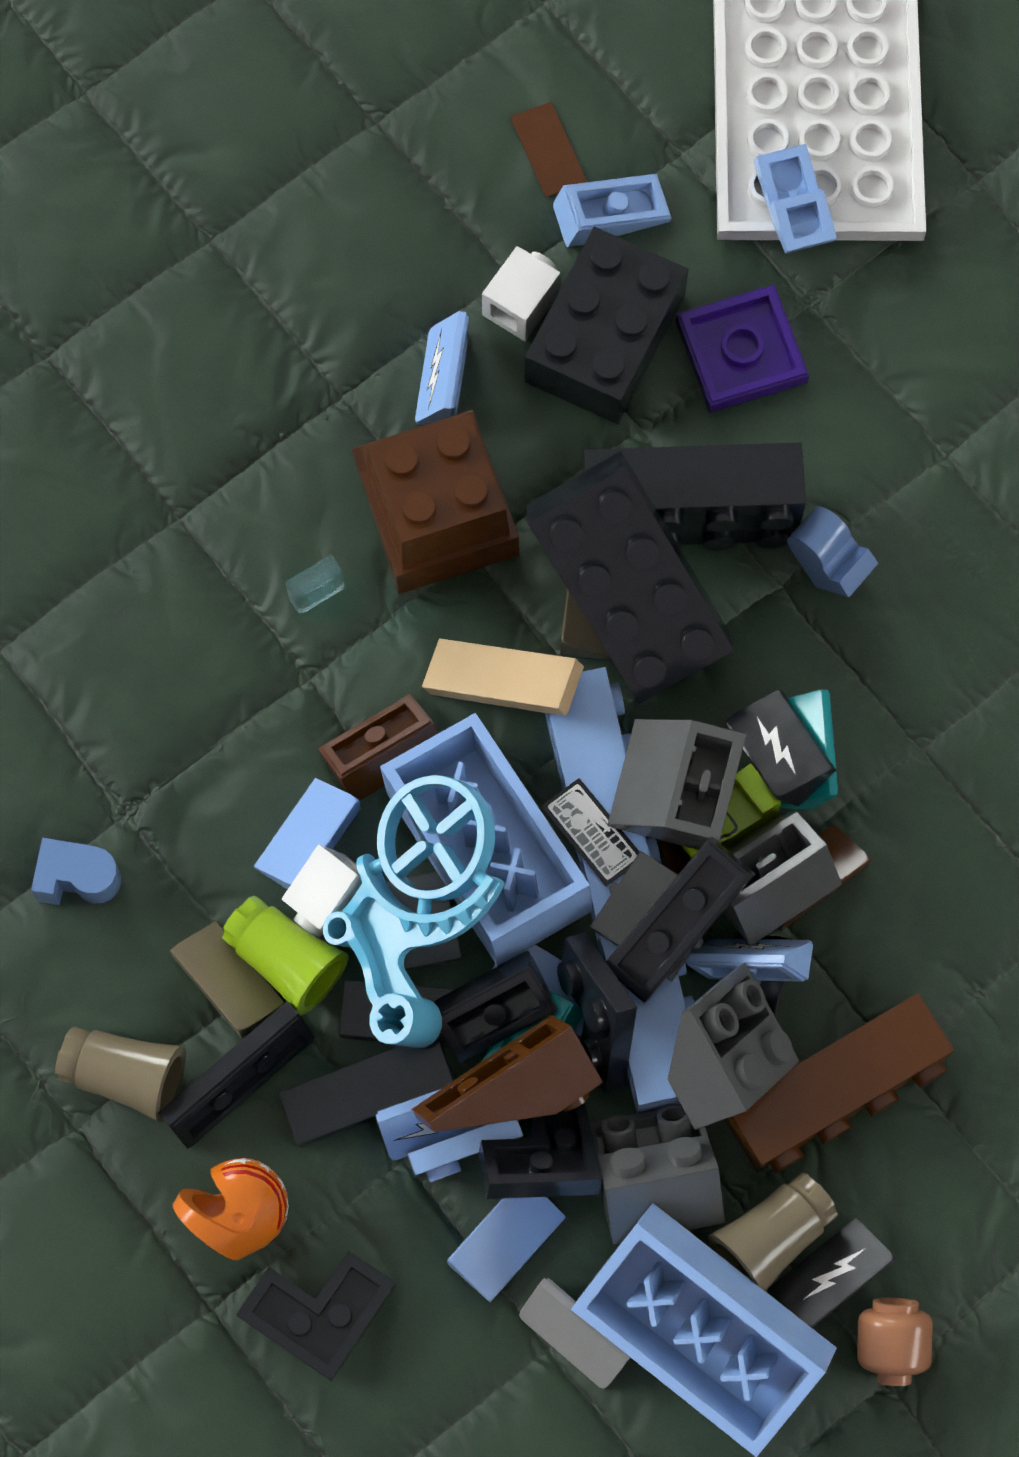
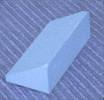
[254,778,361,890]
[447,1197,566,1303]

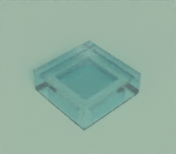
[286,554,344,614]

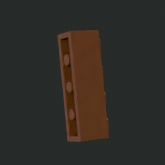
[725,993,955,1174]

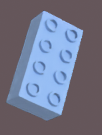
[380,713,593,966]
[571,1202,837,1457]

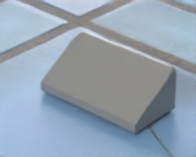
[519,1278,631,1389]

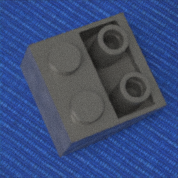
[607,719,746,850]
[723,812,842,946]
[667,963,800,1130]
[590,1104,725,1245]

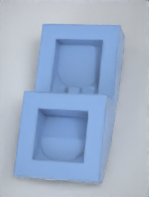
[754,144,837,254]

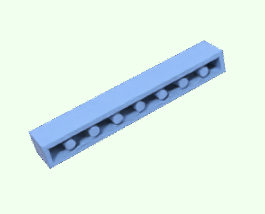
[545,667,694,1113]

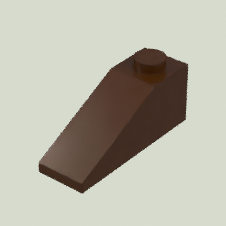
[411,1015,603,1132]

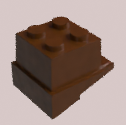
[352,410,519,594]

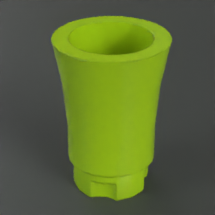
[222,896,349,1015]

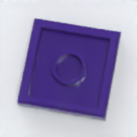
[675,284,809,413]

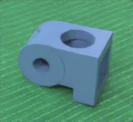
[787,506,878,597]
[31,838,121,905]

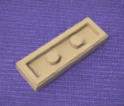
[422,638,584,716]

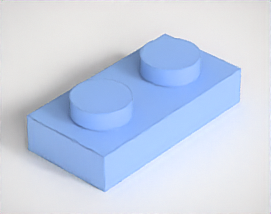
[407,1120,523,1182]

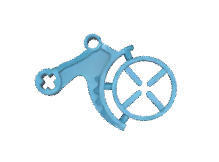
[323,775,505,1048]

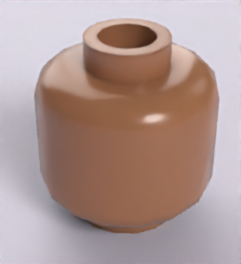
[857,1298,933,1386]

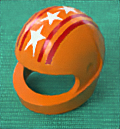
[173,1158,289,1260]

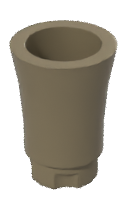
[55,1027,186,1122]
[708,1173,838,1292]

